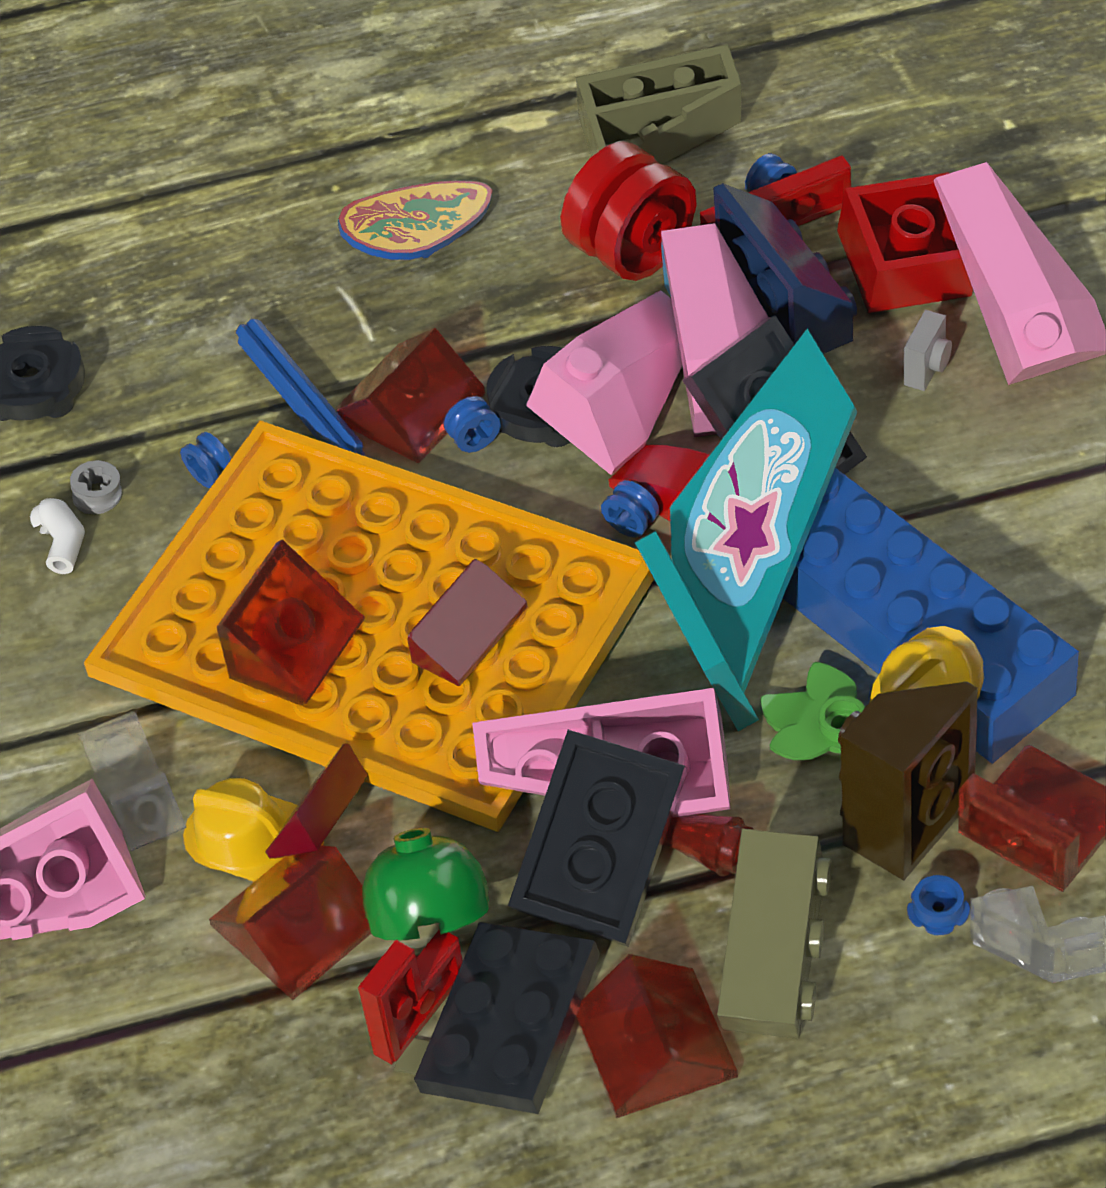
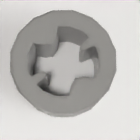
[70,460,122,515]

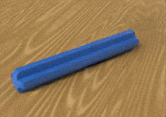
[236,319,365,456]

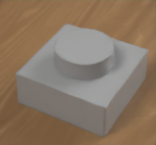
[904,310,952,391]

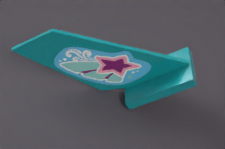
[635,329,857,731]

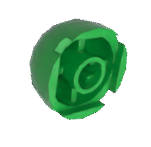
[362,828,490,940]

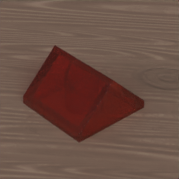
[335,328,486,464]
[216,539,365,706]
[209,845,371,1000]
[576,954,738,1119]

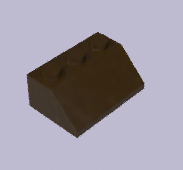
[838,682,978,881]

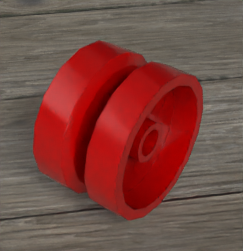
[560,141,697,281]

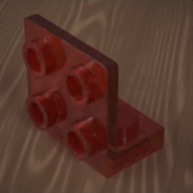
[958,745,1106,892]

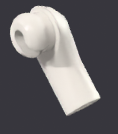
[30,498,85,574]

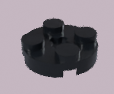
[0,326,85,421]
[486,346,571,447]

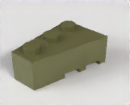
[576,44,741,164]
[717,829,832,1039]

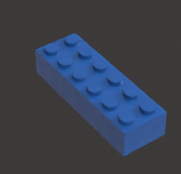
[783,468,1079,764]

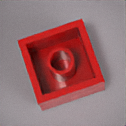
[837,172,973,313]

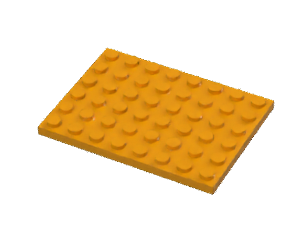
[84,420,654,832]

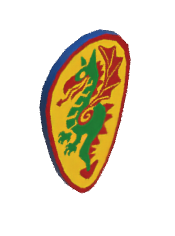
[338,181,492,260]

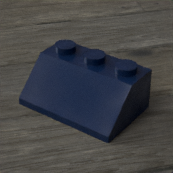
[713,183,857,354]

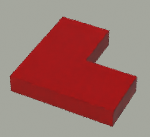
[358,929,463,1065]

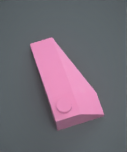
[934,162,1106,385]
[661,223,768,437]
[526,290,682,475]
[472,688,730,817]
[0,779,146,940]

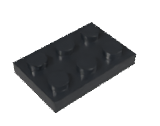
[682,315,867,475]
[508,729,688,947]
[414,922,600,1114]

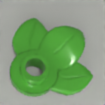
[760,662,865,760]

